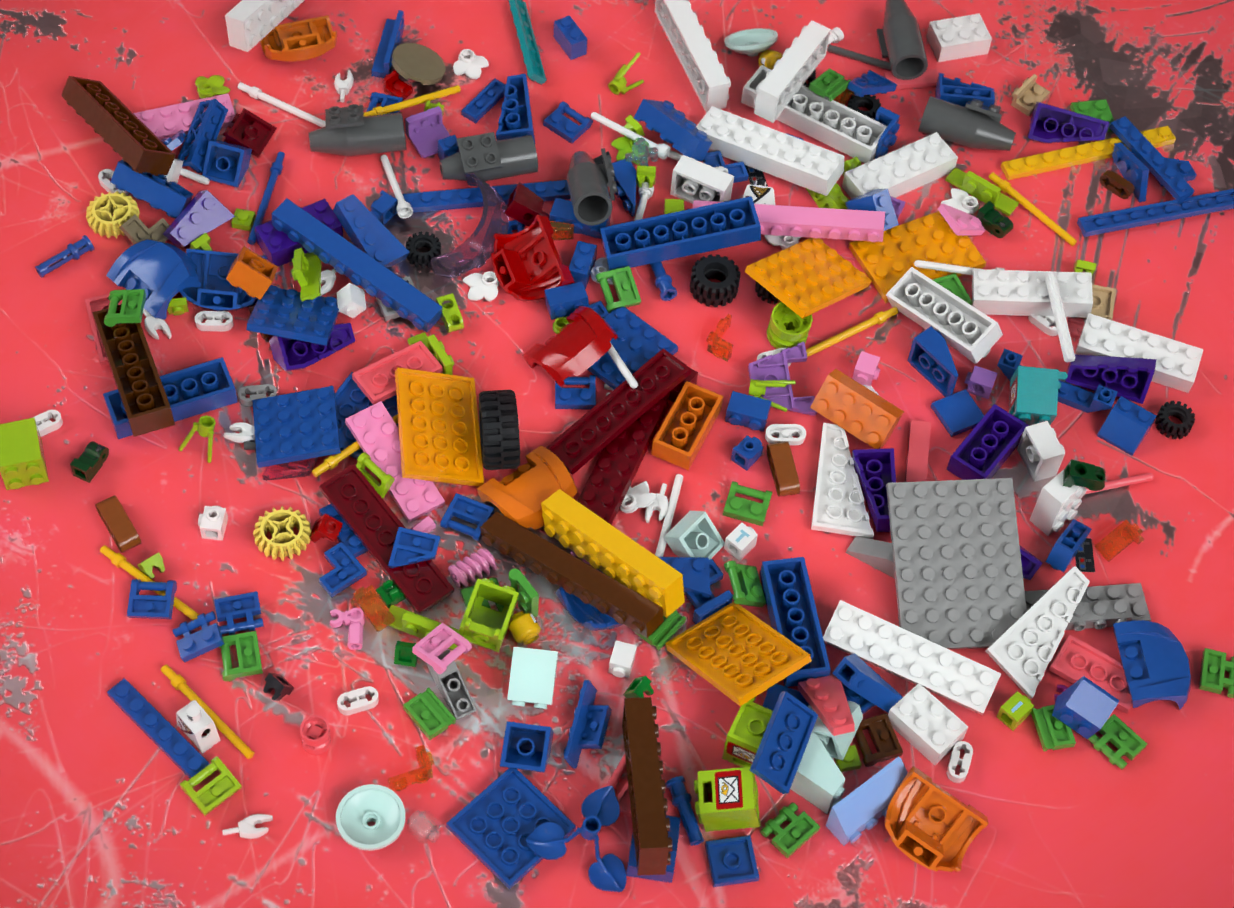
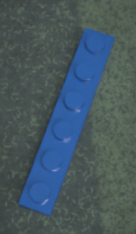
[1109,116,1195,202]
[107,678,210,778]

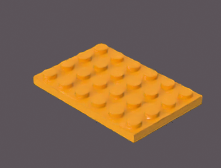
[849,211,986,303]
[745,238,872,319]
[395,367,484,487]
[665,602,812,706]

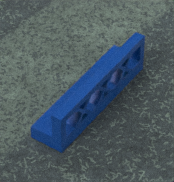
[371,10,405,78]
[177,99,228,173]

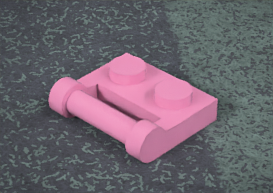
[412,623,472,674]

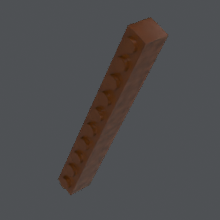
[480,512,664,638]

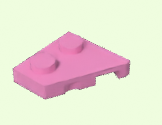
[938,204,985,236]

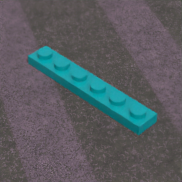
[509,0,547,85]

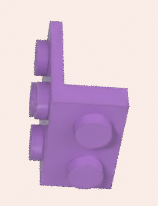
[405,106,450,158]

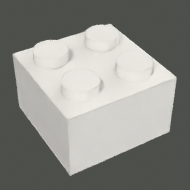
[1017,421,1065,482]

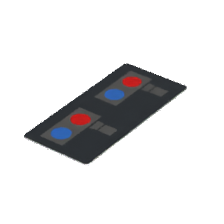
[745,165,768,187]
[1075,538,1095,572]

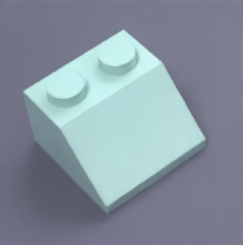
[664,510,725,560]

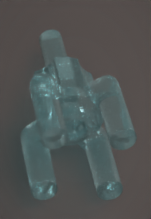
[625,138,658,166]

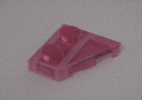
[262,457,318,481]

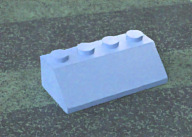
[826,756,908,846]

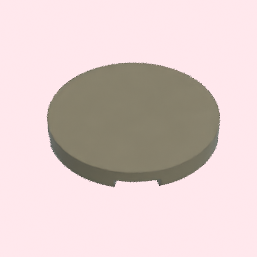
[391,43,445,85]

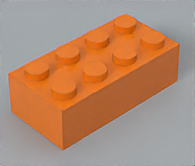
[810,369,904,449]
[651,381,723,471]

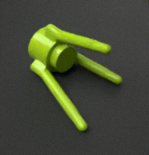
[608,52,644,95]
[748,379,796,412]
[178,416,216,463]

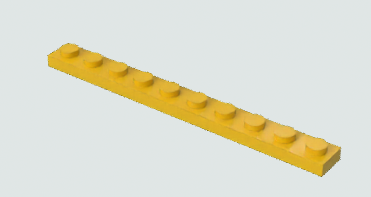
[1001,126,1176,180]

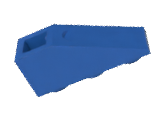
[612,158,637,217]
[832,654,903,713]

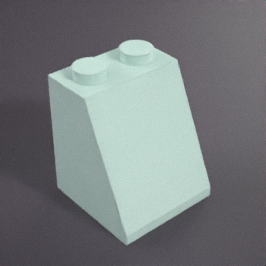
[507,647,559,709]
[808,701,863,760]
[790,732,846,814]

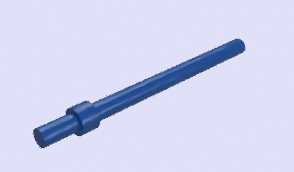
[247,152,285,245]

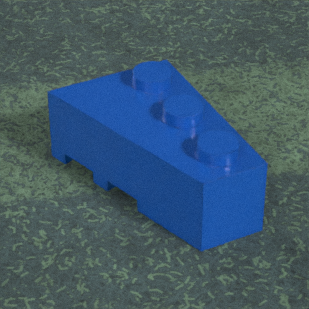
[935,73,995,107]

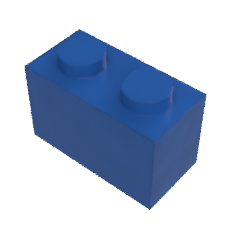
[553,15,587,60]
[569,241,597,289]
[544,282,589,320]
[725,391,772,432]

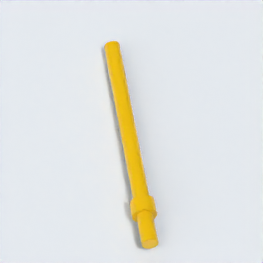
[364,85,461,117]
[989,172,1077,246]
[806,307,898,357]
[312,414,398,477]
[100,545,200,620]
[161,664,254,759]

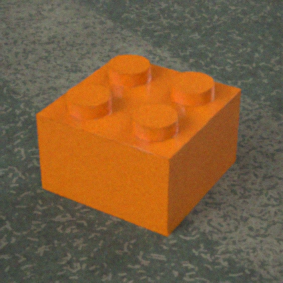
[226,246,278,300]

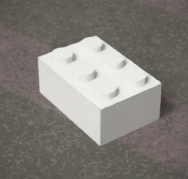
[926,13,992,62]
[670,155,734,204]
[1029,470,1087,536]
[888,683,968,765]

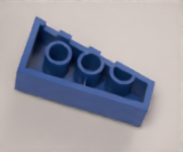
[496,74,535,143]
[634,99,713,161]
[110,160,194,218]
[333,194,410,269]

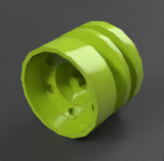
[766,302,813,349]

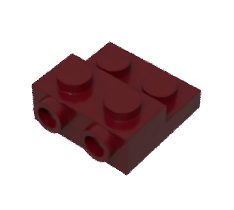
[223,108,277,158]

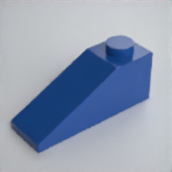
[1045,519,1092,572]

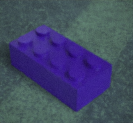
[255,199,343,267]
[946,404,1029,480]

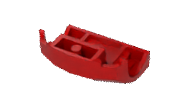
[491,215,574,301]
[523,306,618,387]

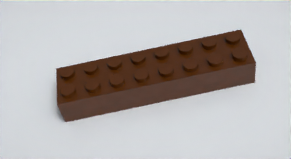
[61,76,176,176]
[92,304,175,437]
[622,697,672,876]

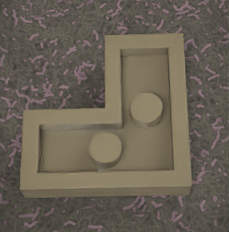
[120,214,170,244]

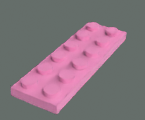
[133,93,235,140]
[345,401,445,523]

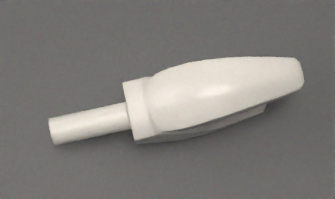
[334,70,354,102]
[320,268,337,296]
[143,309,172,340]
[223,422,255,443]
[645,483,669,523]
[222,814,273,839]

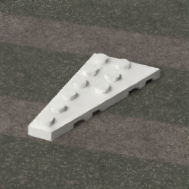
[811,423,874,539]
[985,566,1090,699]

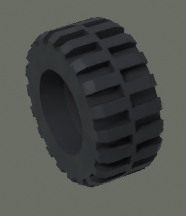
[479,390,520,470]

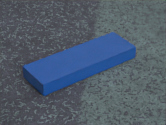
[461,79,506,123]

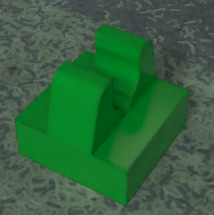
[376,579,406,609]
[394,641,418,667]
[623,676,654,698]

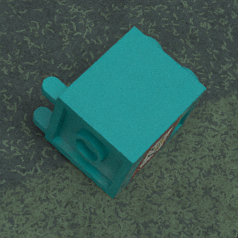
[1009,366,1068,426]

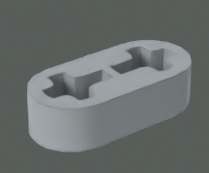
[238,384,278,407]

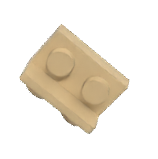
[1011,74,1050,116]

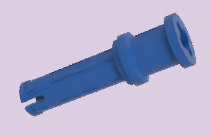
[35,235,94,277]
[650,262,677,301]
[665,776,704,846]

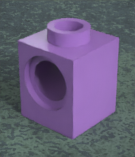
[965,366,998,399]

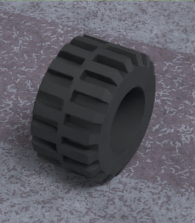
[690,254,740,307]

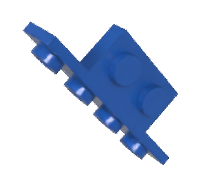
[564,680,612,769]

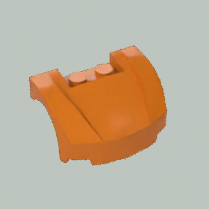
[260,15,337,62]
[477,445,578,530]
[885,766,989,872]

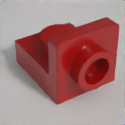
[383,70,413,100]
[309,513,343,543]

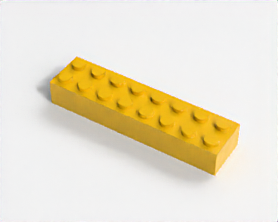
[541,489,685,618]

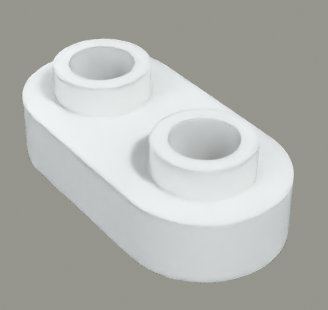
[765,424,806,446]

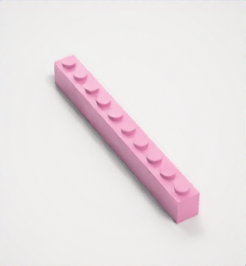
[692,200,885,242]

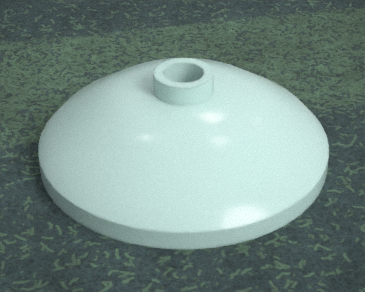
[724,28,778,56]
[336,784,406,851]

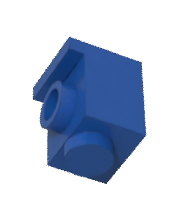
[438,135,459,160]
[371,190,398,225]
[731,435,763,471]

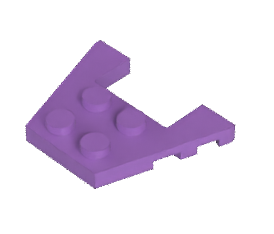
[748,342,817,416]

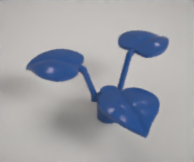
[526,786,626,892]

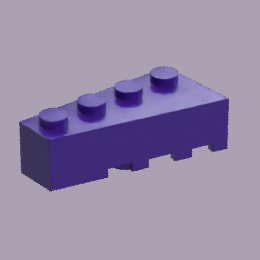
[1065,354,1156,404]
[852,448,896,532]

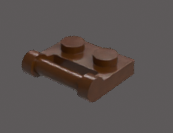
[855,713,903,767]

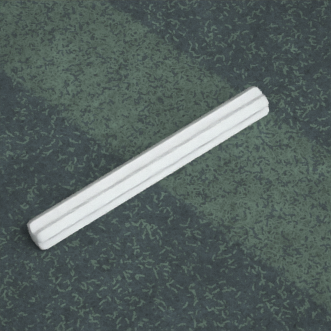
[1045,272,1075,363]

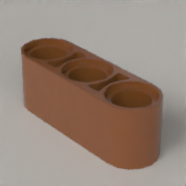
[767,442,800,497]
[95,495,141,553]

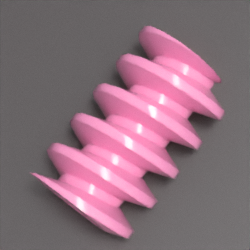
[448,548,497,588]

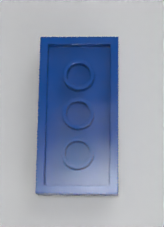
[750,691,818,794]

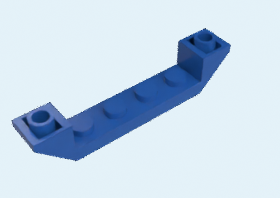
[997,349,1118,413]

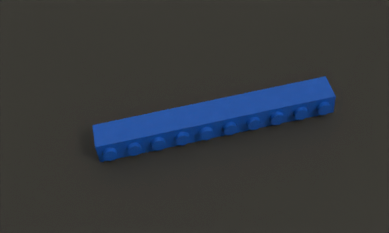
[271,198,443,333]

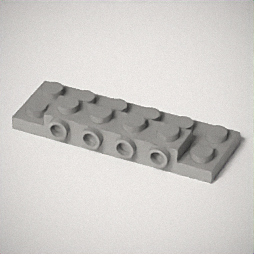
[1025,583,1151,631]

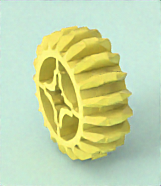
[86,191,140,239]
[253,506,312,561]

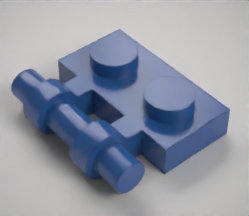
[214,591,264,635]
[173,611,224,662]

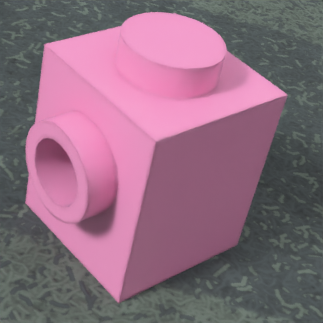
[852,351,881,386]

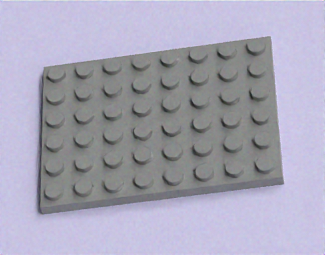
[886,478,1027,649]

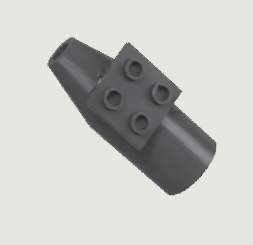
[877,0,928,80]
[919,96,1016,151]
[309,104,407,157]
[439,132,538,182]
[566,148,617,225]

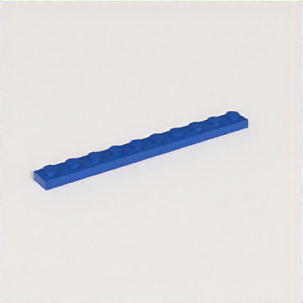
[403,180,571,213]
[1077,189,1234,237]

